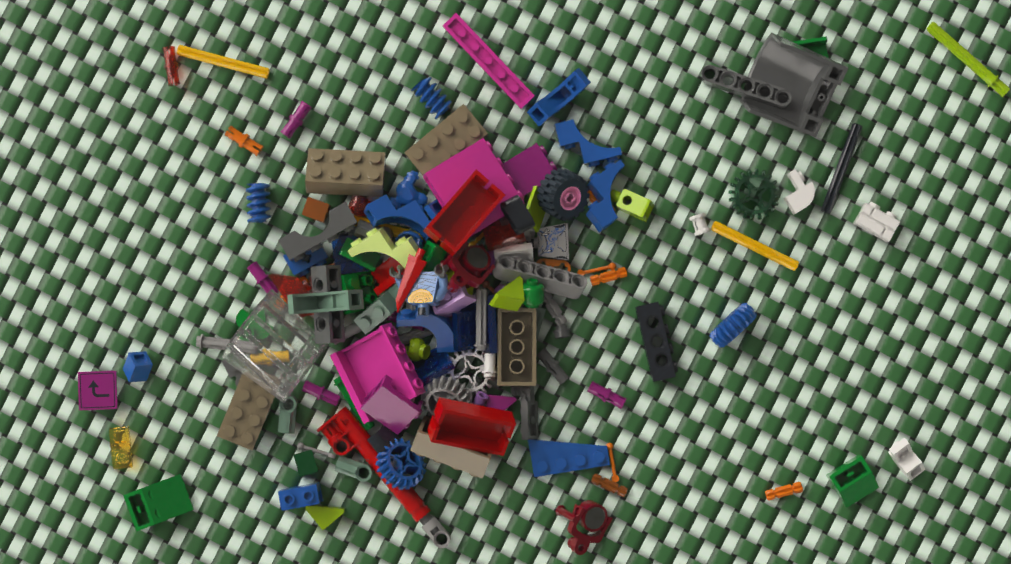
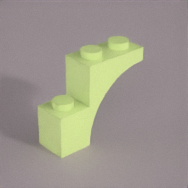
[348,227,419,269]

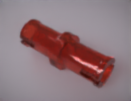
[162,46,180,86]

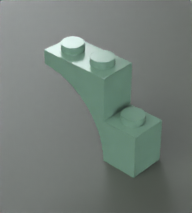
[353,282,399,335]
[287,289,364,314]

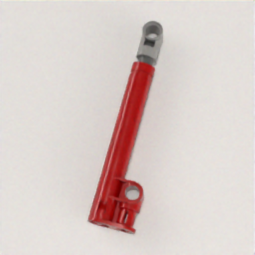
[316,406,451,548]

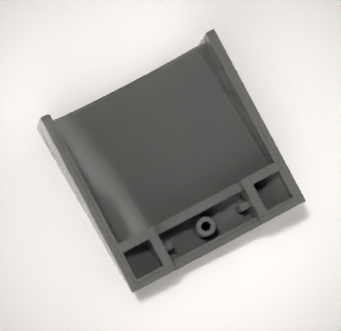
[740,32,848,137]

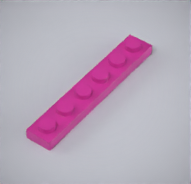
[442,13,535,109]

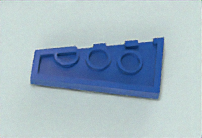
[528,439,610,477]

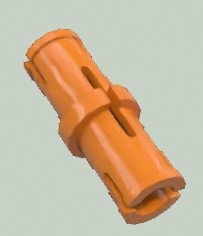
[225,125,264,156]

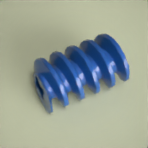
[411,77,452,120]
[246,183,271,223]

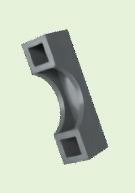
[278,202,358,262]

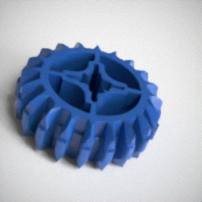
[709,303,757,348]
[375,438,426,490]

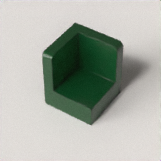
[293,450,320,477]

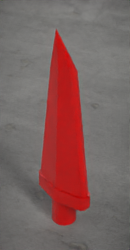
[395,248,427,313]

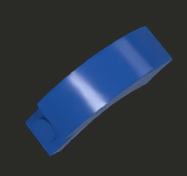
[527,68,591,126]
[396,306,457,353]

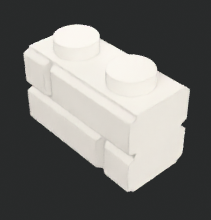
[853,202,900,242]

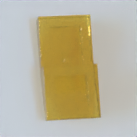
[109,426,133,469]

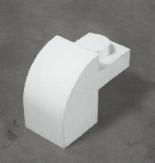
[783,169,815,215]
[888,438,925,481]

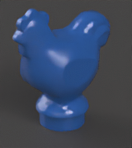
[390,170,428,210]

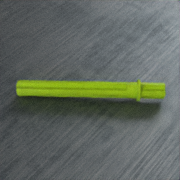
[926,22,1010,97]

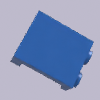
[278,482,323,511]

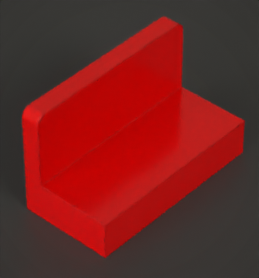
[371,257,405,295]

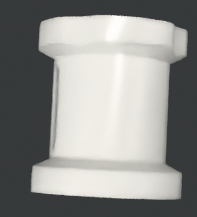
[689,213,711,236]

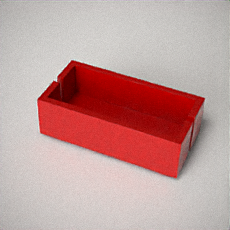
[423,169,506,256]
[427,397,516,456]

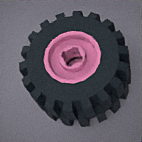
[537,168,590,221]

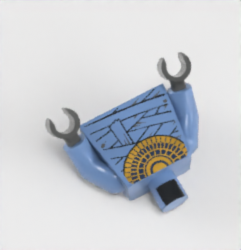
[389,264,449,317]

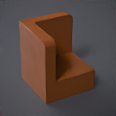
[302,197,331,224]

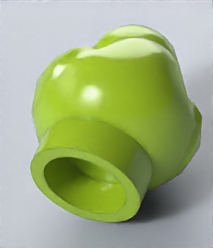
[404,338,431,362]

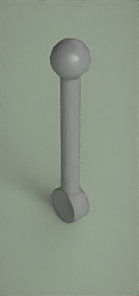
[297,442,336,458]

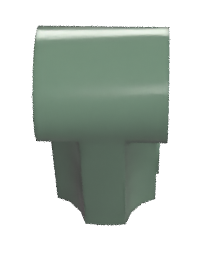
[278,394,298,434]
[334,455,374,482]

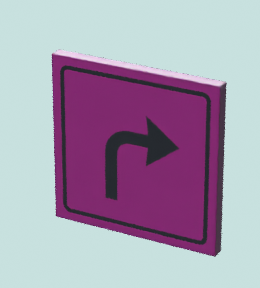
[78,370,118,410]

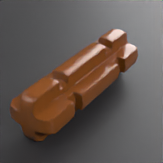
[591,474,628,497]

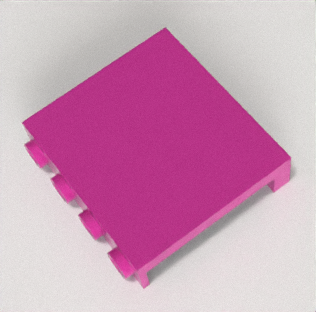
[423,138,524,239]
[330,323,426,424]

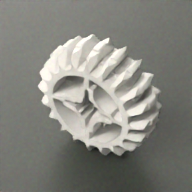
[444,346,496,394]

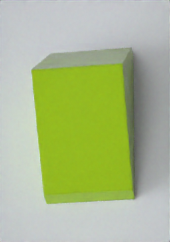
[489,276,524,311]
[306,505,346,530]

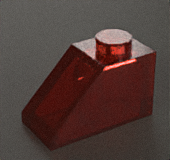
[269,274,312,303]

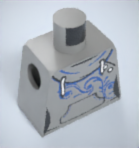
[526,223,569,261]

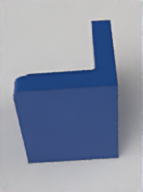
[123,351,153,382]

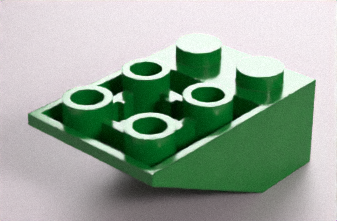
[123,474,194,532]

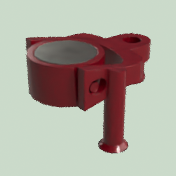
[440,241,496,293]
[556,500,613,555]

